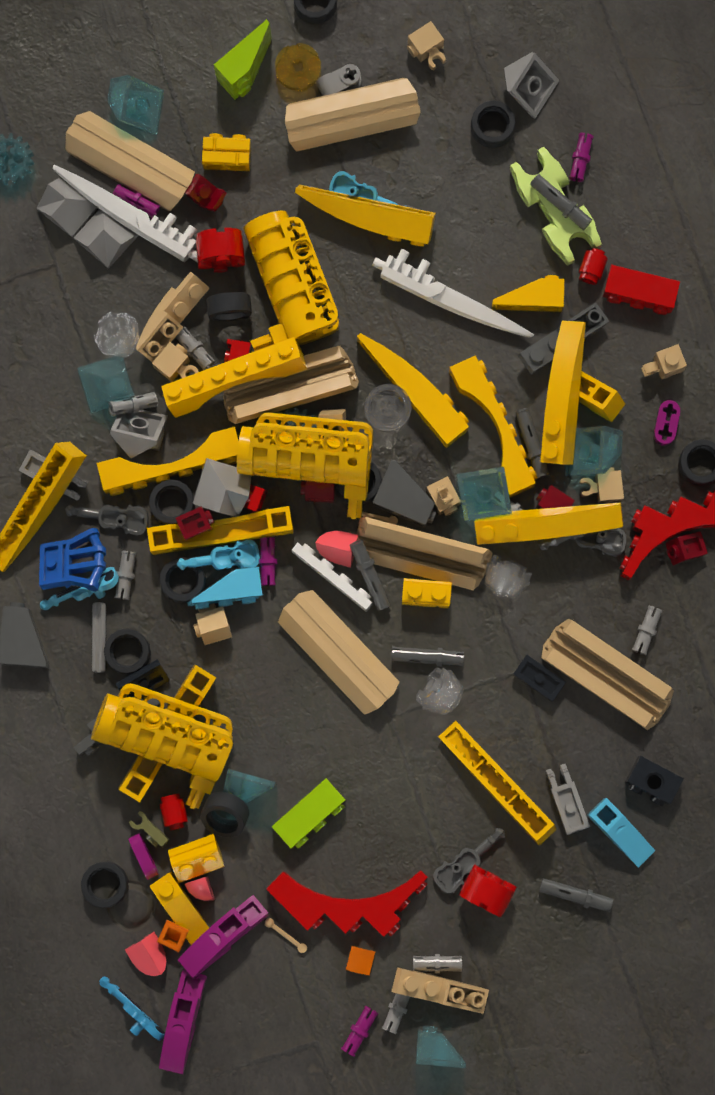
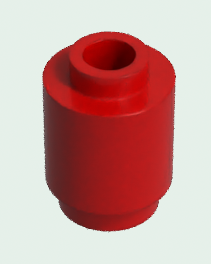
[579,248,608,285]
[160,794,188,831]

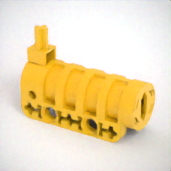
[243,211,339,351]
[237,413,373,519]
[91,683,233,809]

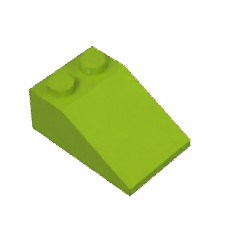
[214,19,272,100]

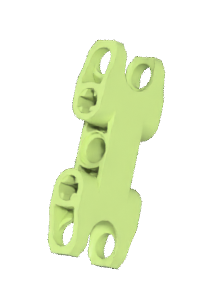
[510,147,602,266]

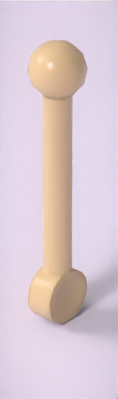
[362,512,398,525]
[265,918,307,953]

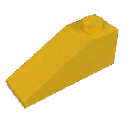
[492,275,564,312]
[579,371,625,422]
[150,872,209,945]

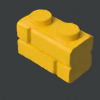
[202,133,251,171]
[402,578,452,609]
[168,834,225,883]

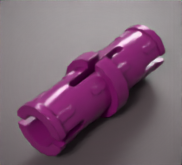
[569,133,594,182]
[113,184,160,218]
[259,537,277,586]
[341,1006,379,1057]

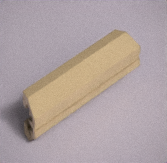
[285,78,421,152]
[65,111,195,211]
[224,346,359,424]
[356,517,493,590]
[278,590,399,715]
[541,619,674,730]

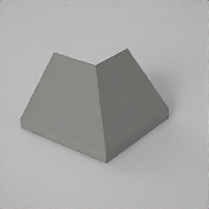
[504,52,559,118]
[37,177,98,238]
[74,209,139,269]
[110,410,168,458]
[192,458,252,517]

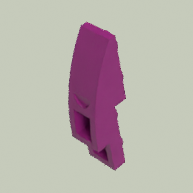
[178,895,269,979]
[159,970,207,1075]

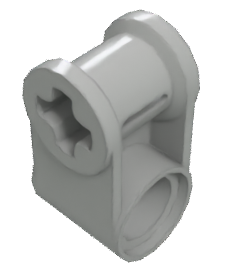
[316,64,362,96]

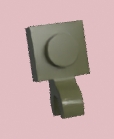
[129,811,170,847]

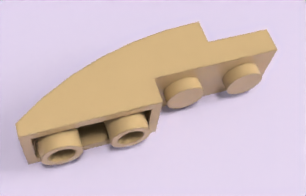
[136,272,209,362]
[391,967,489,1014]

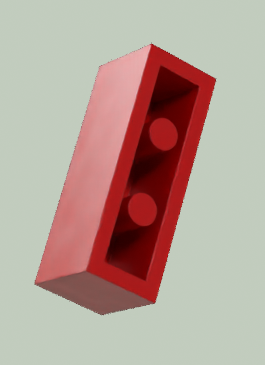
[603,264,680,315]

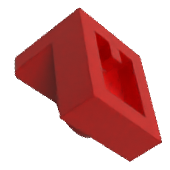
[244,484,268,512]

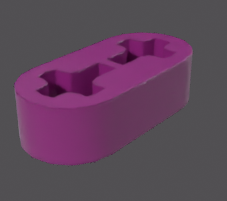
[653,400,680,446]
[128,833,159,880]

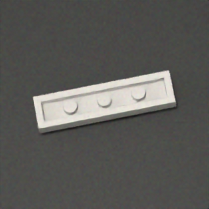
[292,543,372,612]

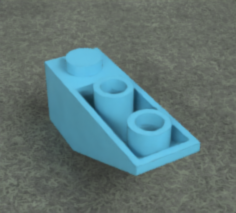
[188,567,262,609]
[587,798,655,868]

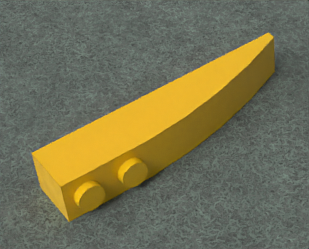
[295,185,436,246]
[540,321,586,465]
[357,333,469,448]
[0,441,87,572]
[474,503,623,545]
[438,721,557,846]

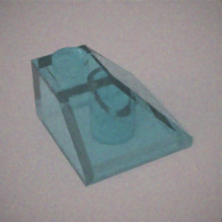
[107,75,164,135]
[77,354,135,413]
[565,426,623,477]
[456,467,512,522]
[223,769,277,805]
[415,1026,466,1068]

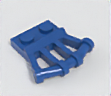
[39,528,106,592]

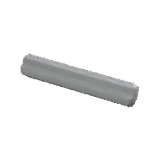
[92,602,106,673]

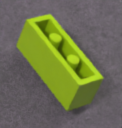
[271,778,346,849]

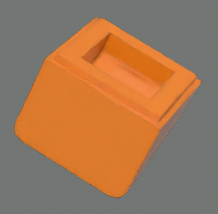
[157,920,189,952]
[346,946,375,975]

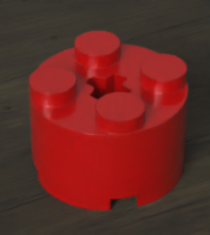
[196,228,245,273]
[459,864,517,917]

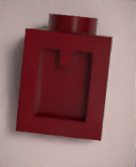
[184,174,227,212]
[175,506,215,540]
[666,531,708,565]

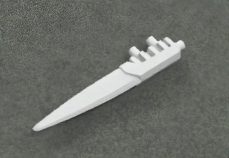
[53,165,198,262]
[372,249,534,338]

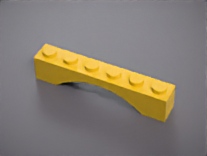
[161,337,307,418]
[449,355,537,498]
[97,427,239,496]
[147,506,294,555]
[118,665,216,802]

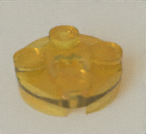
[275,43,321,92]

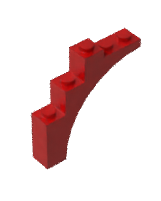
[619,490,715,580]
[266,870,428,937]

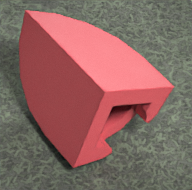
[315,531,358,568]
[184,876,215,901]
[125,932,167,976]

